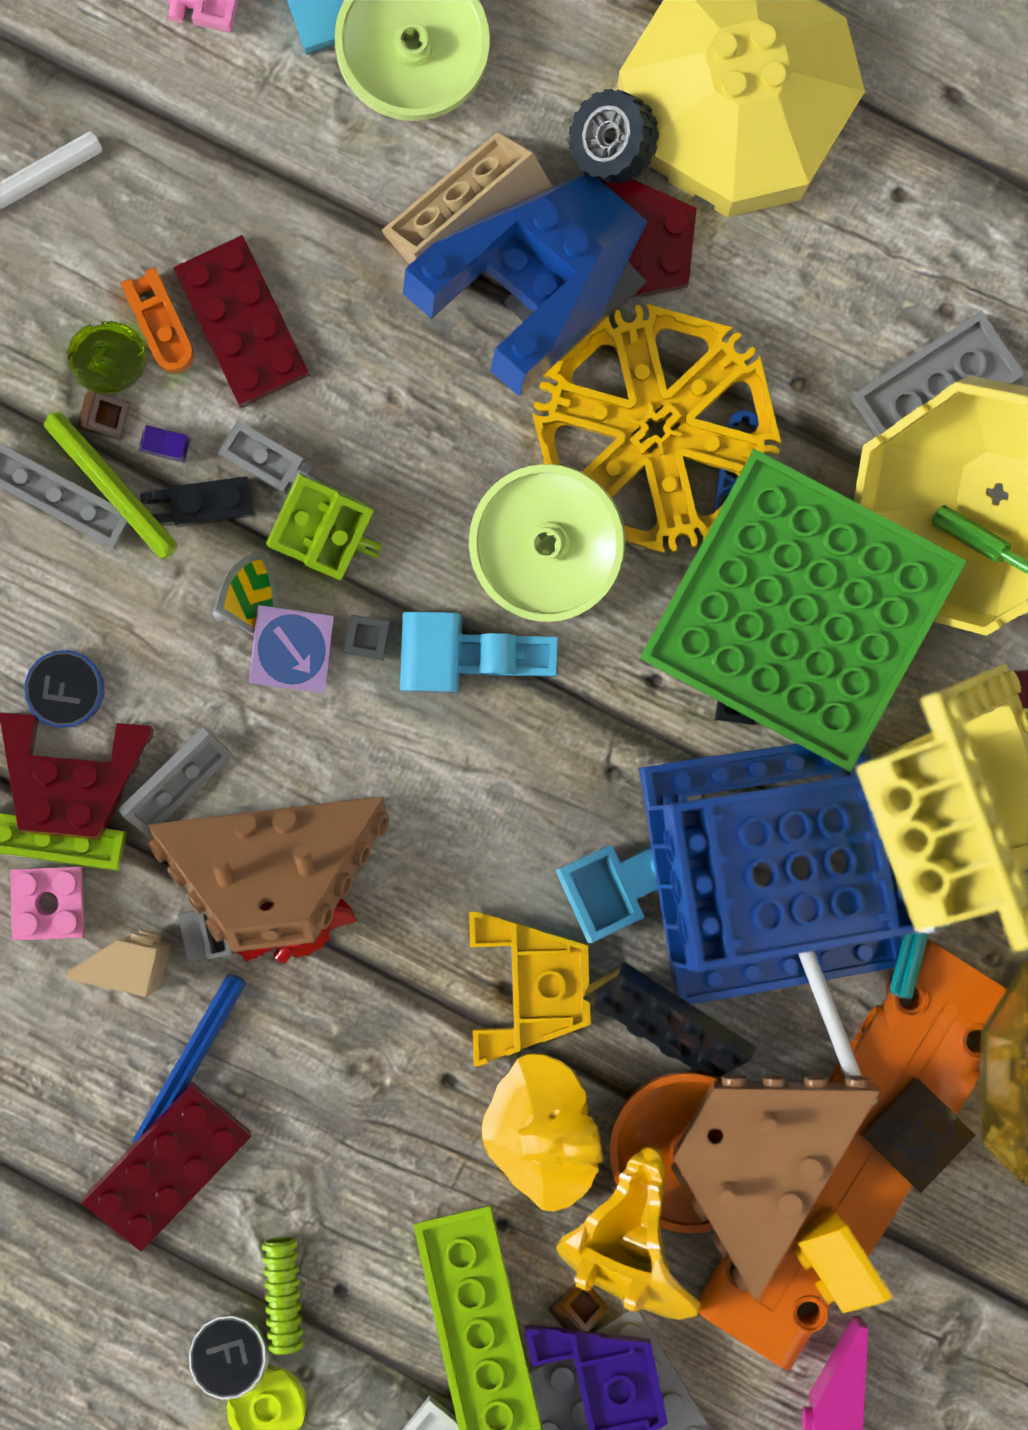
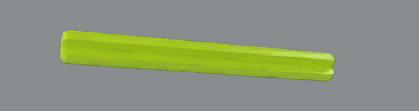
[44,411,178,560]

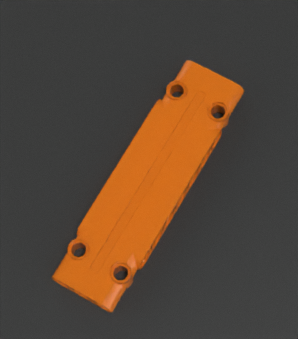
[697,939,1021,1371]

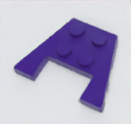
[525,1324,668,1430]

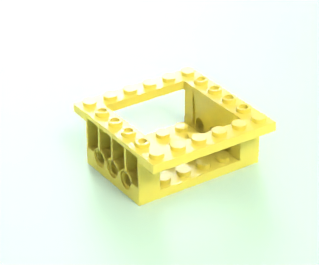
[856,663,1028,952]

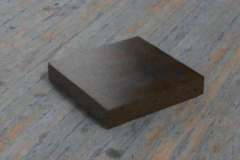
[860,1077,976,1193]

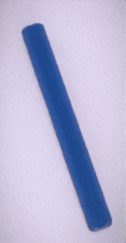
[132,973,246,1144]

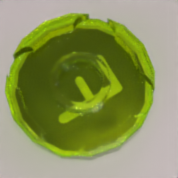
[67,321,147,394]

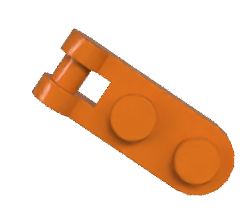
[120,266,195,374]

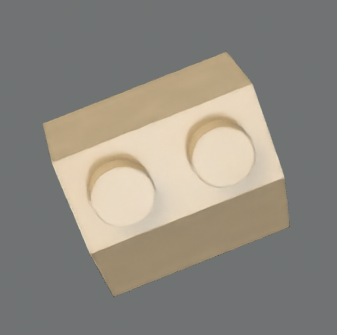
[66,929,172,997]

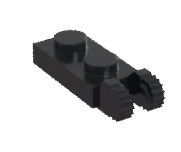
[140,476,254,527]

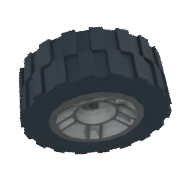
[568,89,659,184]

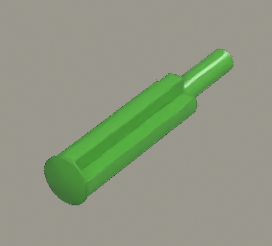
[932,505,1028,574]

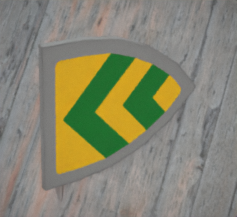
[213,551,278,636]

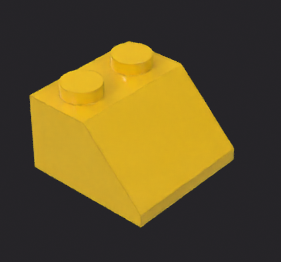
[792,1207,893,1313]

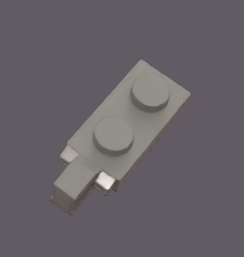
[218,420,320,494]

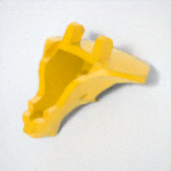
[482,1053,603,1212]
[556,1147,701,1320]

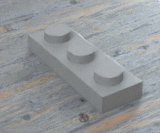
[118,727,232,837]

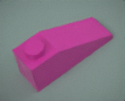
[802,1316,868,1430]

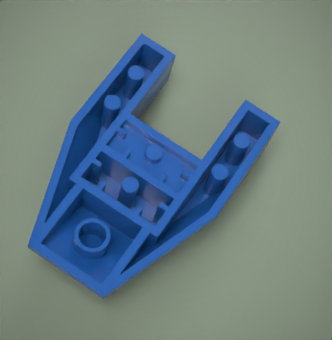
[402,173,647,397]

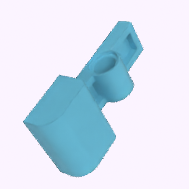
[400,612,558,694]
[555,845,658,943]

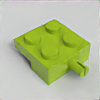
[266,472,382,581]

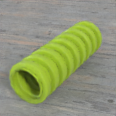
[262,1237,304,1355]

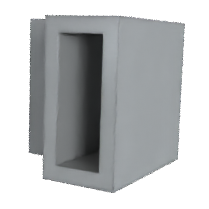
[178,910,236,963]

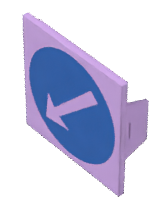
[249,605,334,693]

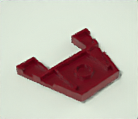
[584,173,697,298]
[0,712,154,840]

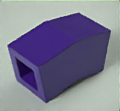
[138,425,190,463]

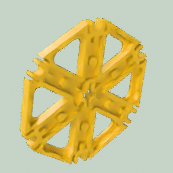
[532,304,781,554]

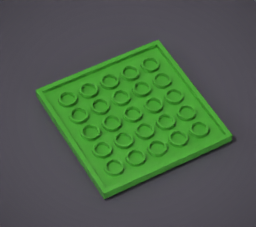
[640,449,967,772]

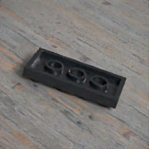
[583,961,756,1077]

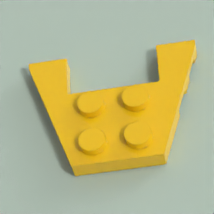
[469,911,591,1066]

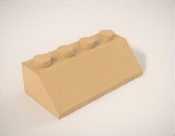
[381,132,553,264]

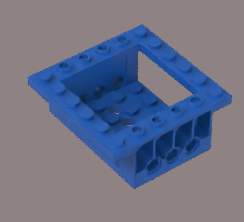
[639,740,919,1005]

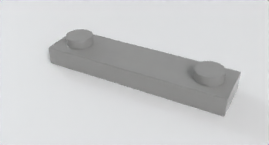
[0,443,130,550]

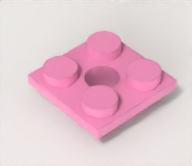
[10,867,85,940]

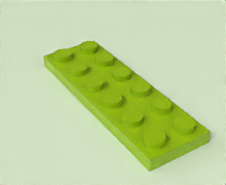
[413,1204,543,1430]

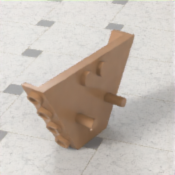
[148,797,389,952]
[671,1074,880,1302]

